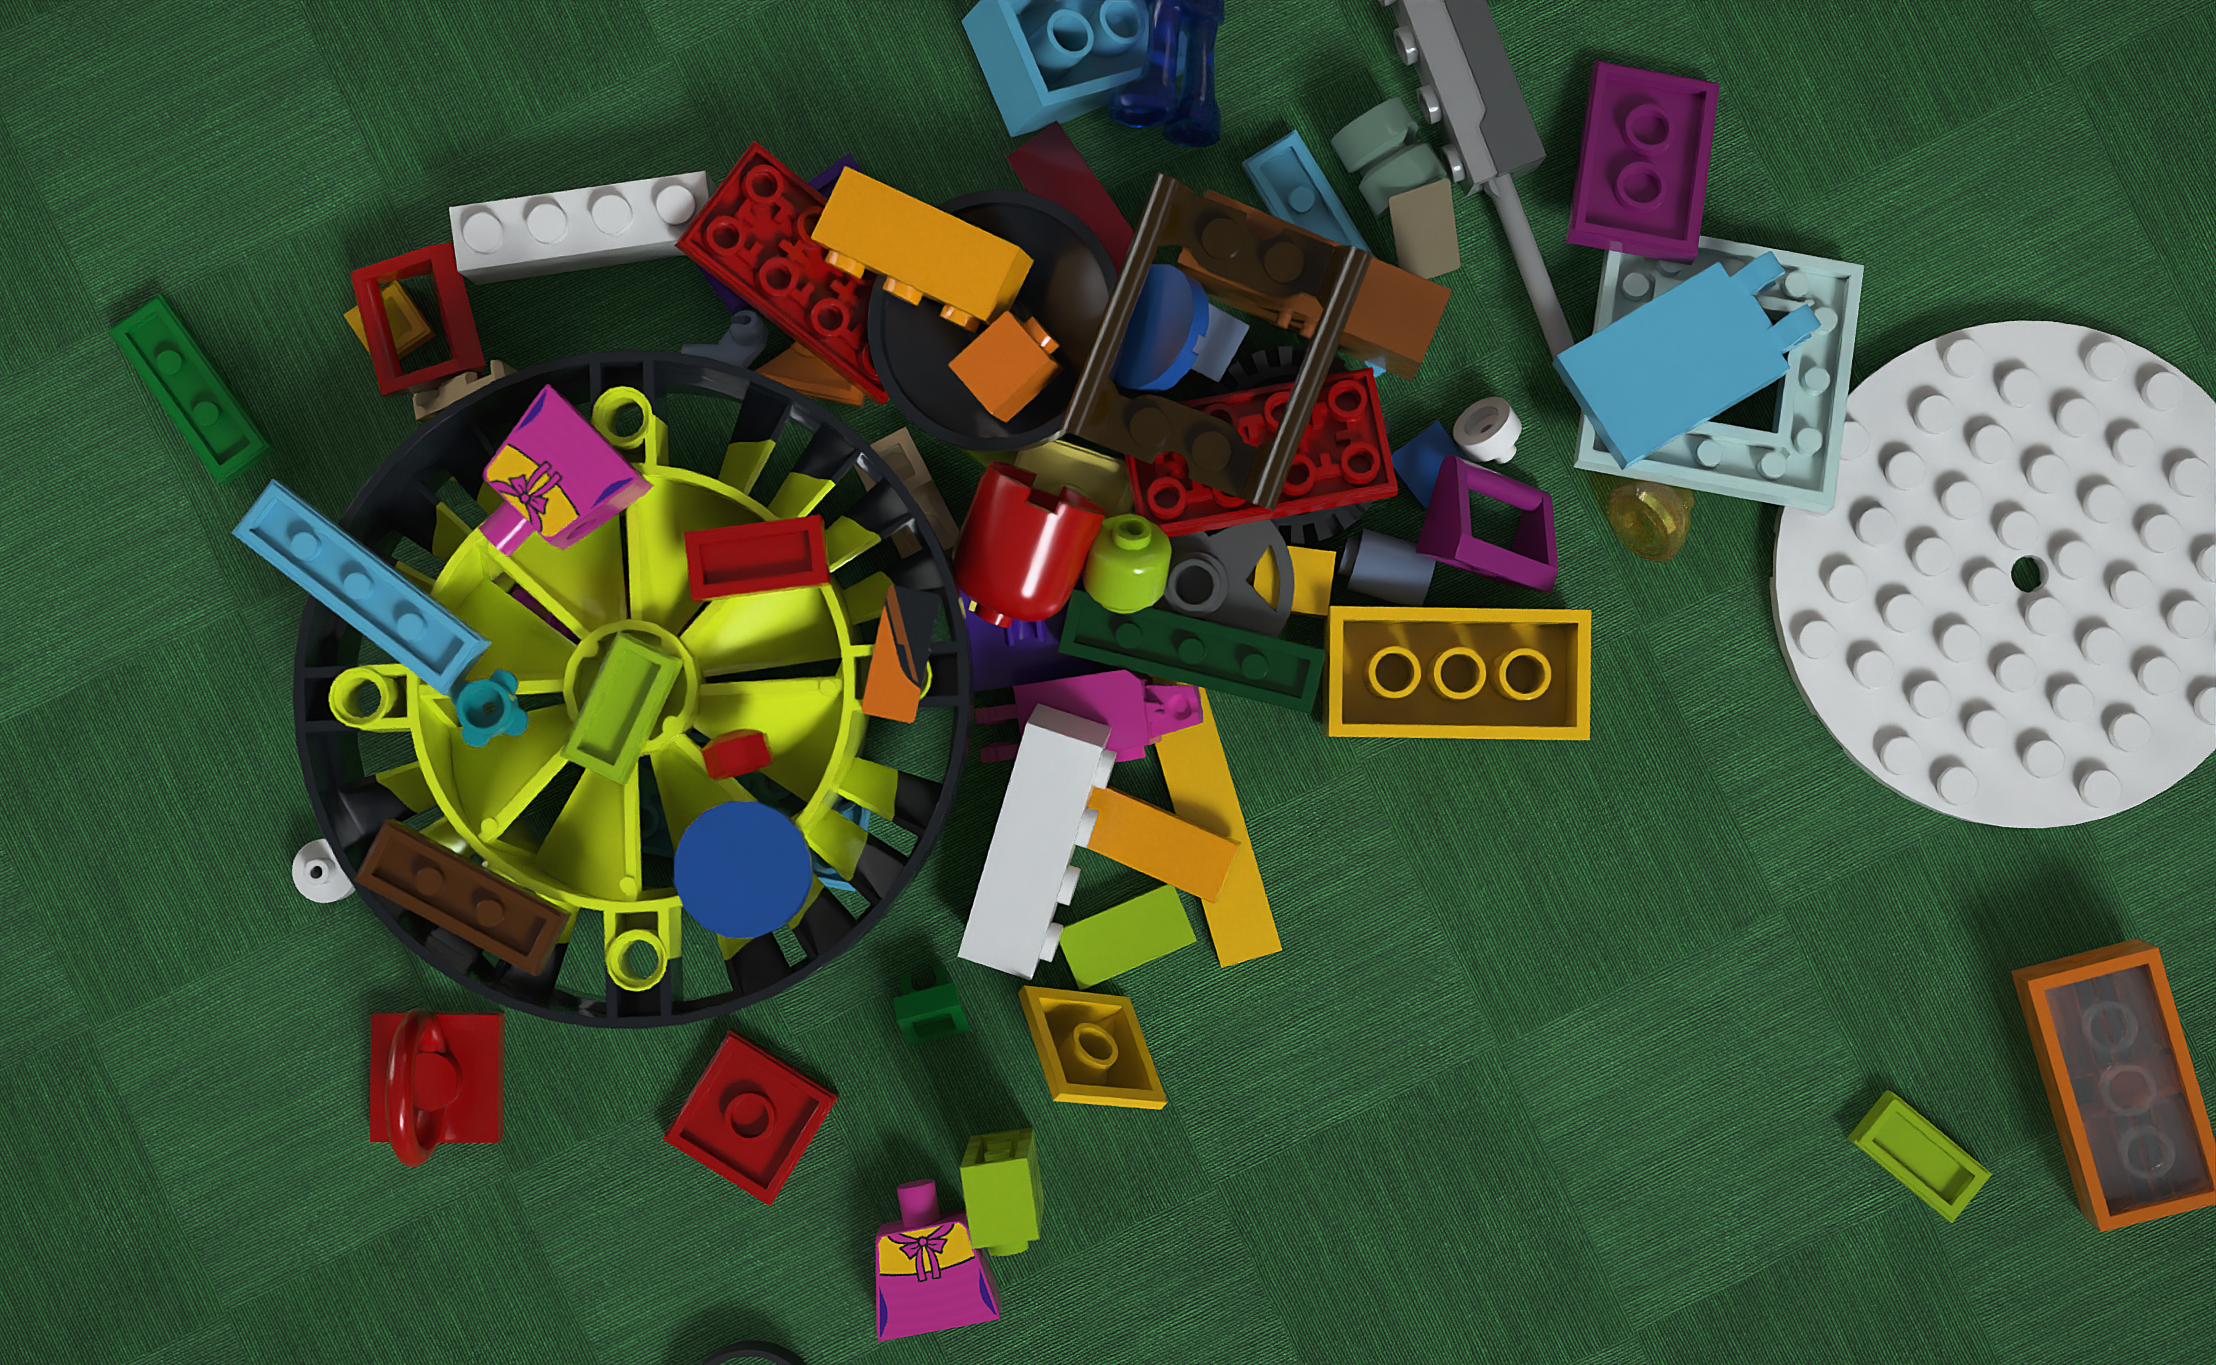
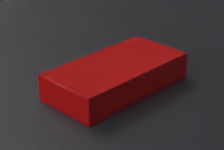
[684,515,832,603]

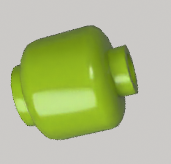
[1082,514,1172,614]

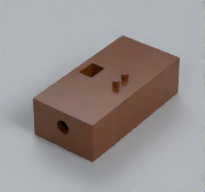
[1177,189,1452,382]

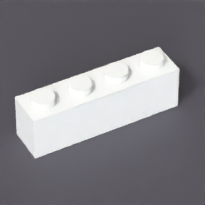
[449,171,717,285]
[958,703,1117,980]

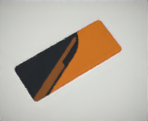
[861,585,941,723]

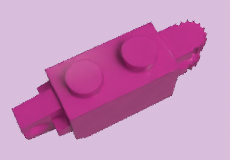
[974,669,1203,763]

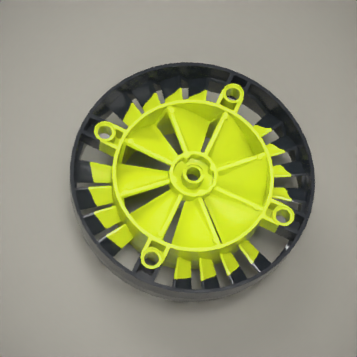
[293,350,975,1029]

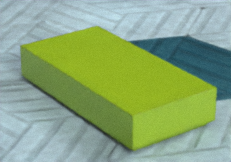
[559,631,684,785]
[1059,883,1197,990]
[1847,1090,1992,1223]

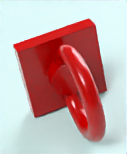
[370,1008,505,1167]

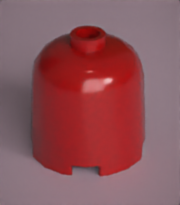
[950,460,1106,628]

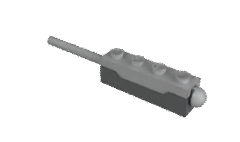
[1379,0,1575,387]

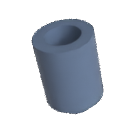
[1336,528,1436,607]

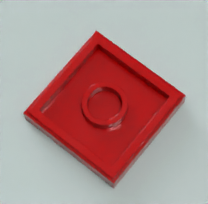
[662,1028,840,1206]

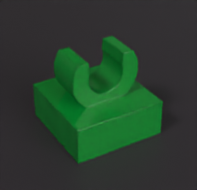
[892,965,971,1046]

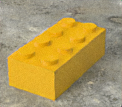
[1322,606,1591,740]

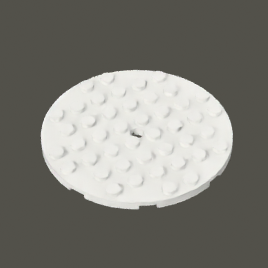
[1769,320,2216,828]

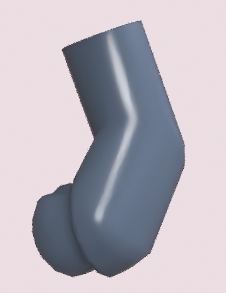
[681,310,768,369]

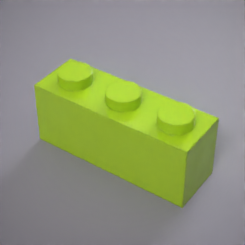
[960,1127,1044,1256]

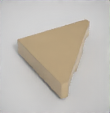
[412,360,518,421]

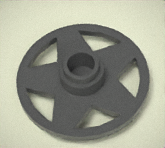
[1131,511,1295,637]

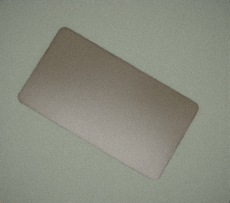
[1388,178,1461,279]

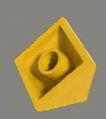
[1018,985,1167,1110]

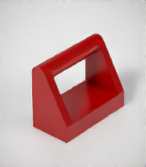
[350,241,486,398]

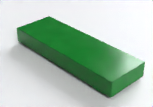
[108,293,276,486]

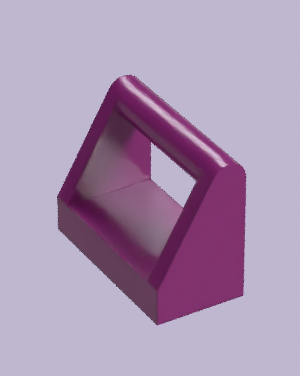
[1415,455,1558,594]

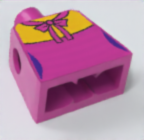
[478,385,653,557]
[875,1179,1002,1342]

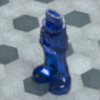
[1108,0,1225,148]

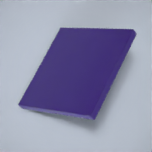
[960,574,1095,692]

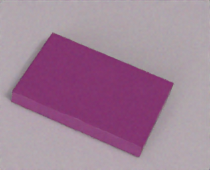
[1566,60,1720,265]

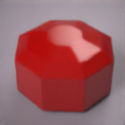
[701,729,774,781]

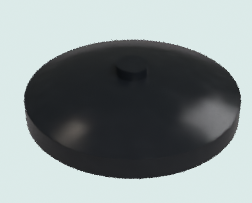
[868,189,1128,454]

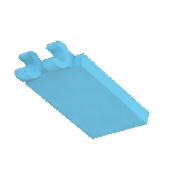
[1552,251,1821,471]

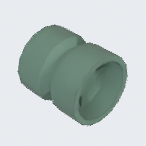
[1330,97,1447,219]

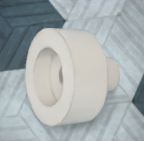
[1453,397,1522,464]
[292,839,356,903]

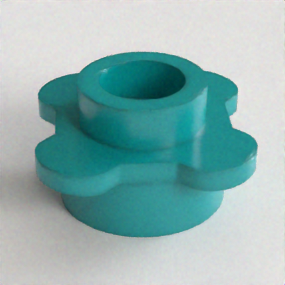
[451,670,529,747]

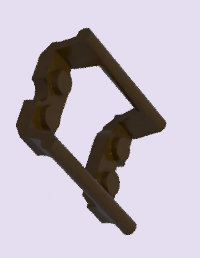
[1060,173,1373,511]

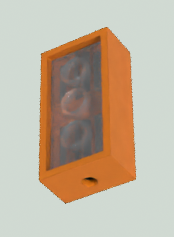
[2011,938,2216,1232]

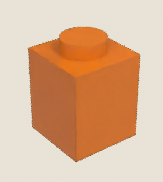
[948,310,1065,423]

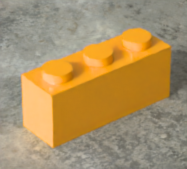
[811,166,1034,333]

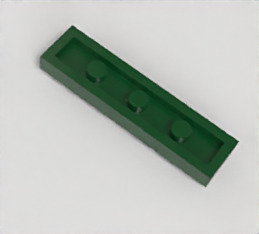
[1058,588,1327,714]

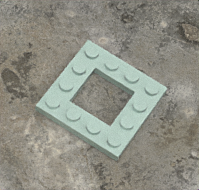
[1573,235,1864,513]

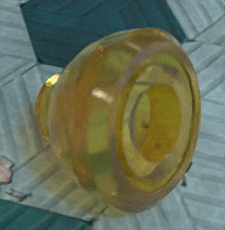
[1608,479,1695,562]

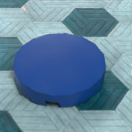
[1113,264,1209,395]
[674,801,813,938]

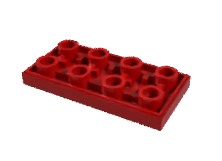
[674,141,889,405]
[1124,367,1398,538]

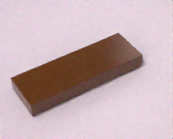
[354,819,572,976]

